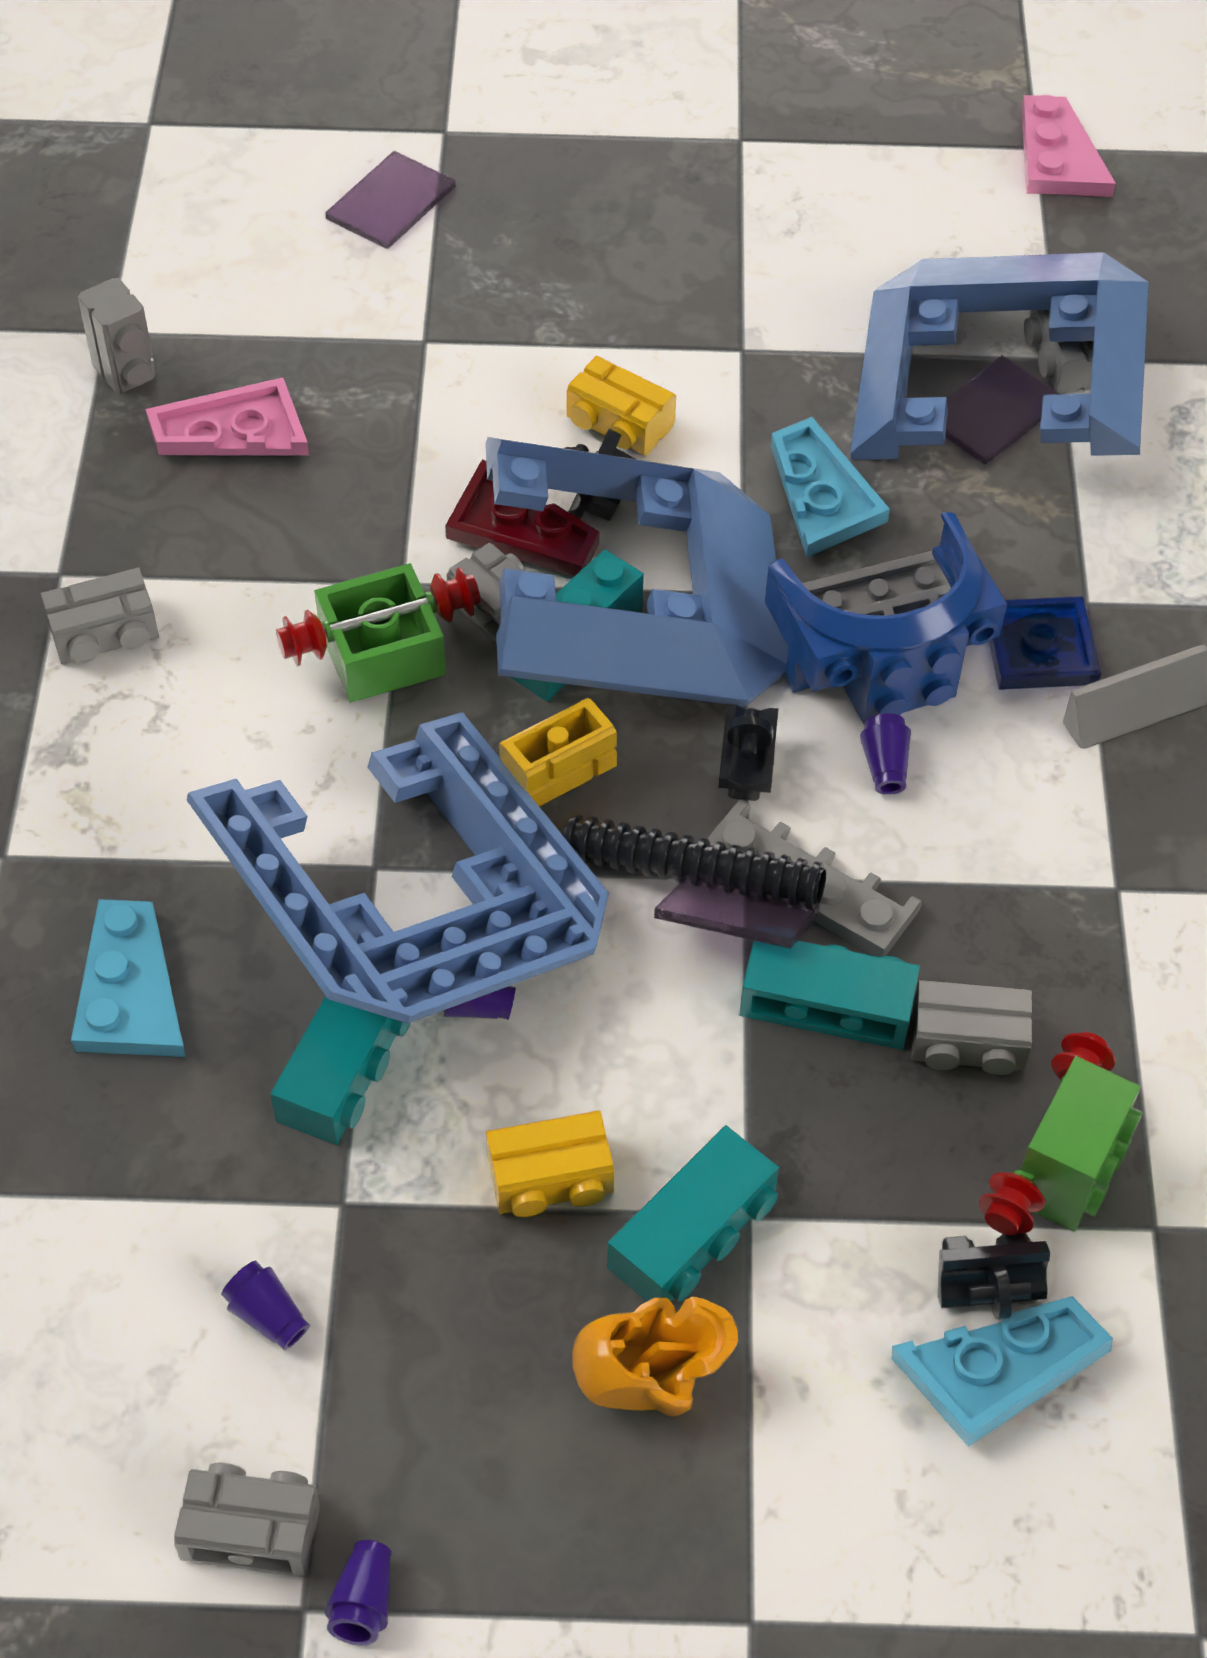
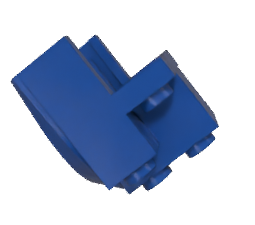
[765,512,1007,724]

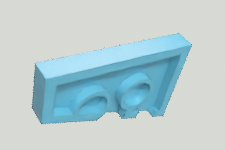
[771,417,890,558]
[71,899,186,1057]
[892,1296,1113,1447]

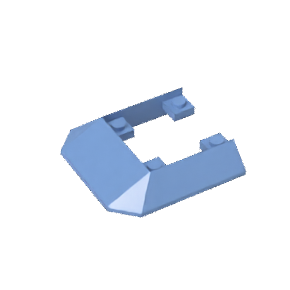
[850,252,1149,460]
[485,437,788,707]
[186,712,609,1023]

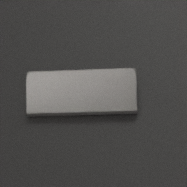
[1063,644,1207,748]

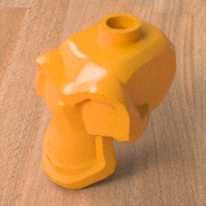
[572,1296,738,1417]

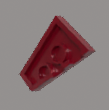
[445,459,600,577]

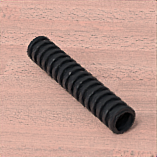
[562,813,826,910]

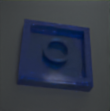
[989,596,1101,690]

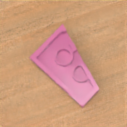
[1021,95,1116,197]
[146,377,309,456]

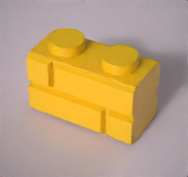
[567,355,677,456]
[499,698,617,806]
[485,1110,614,1217]

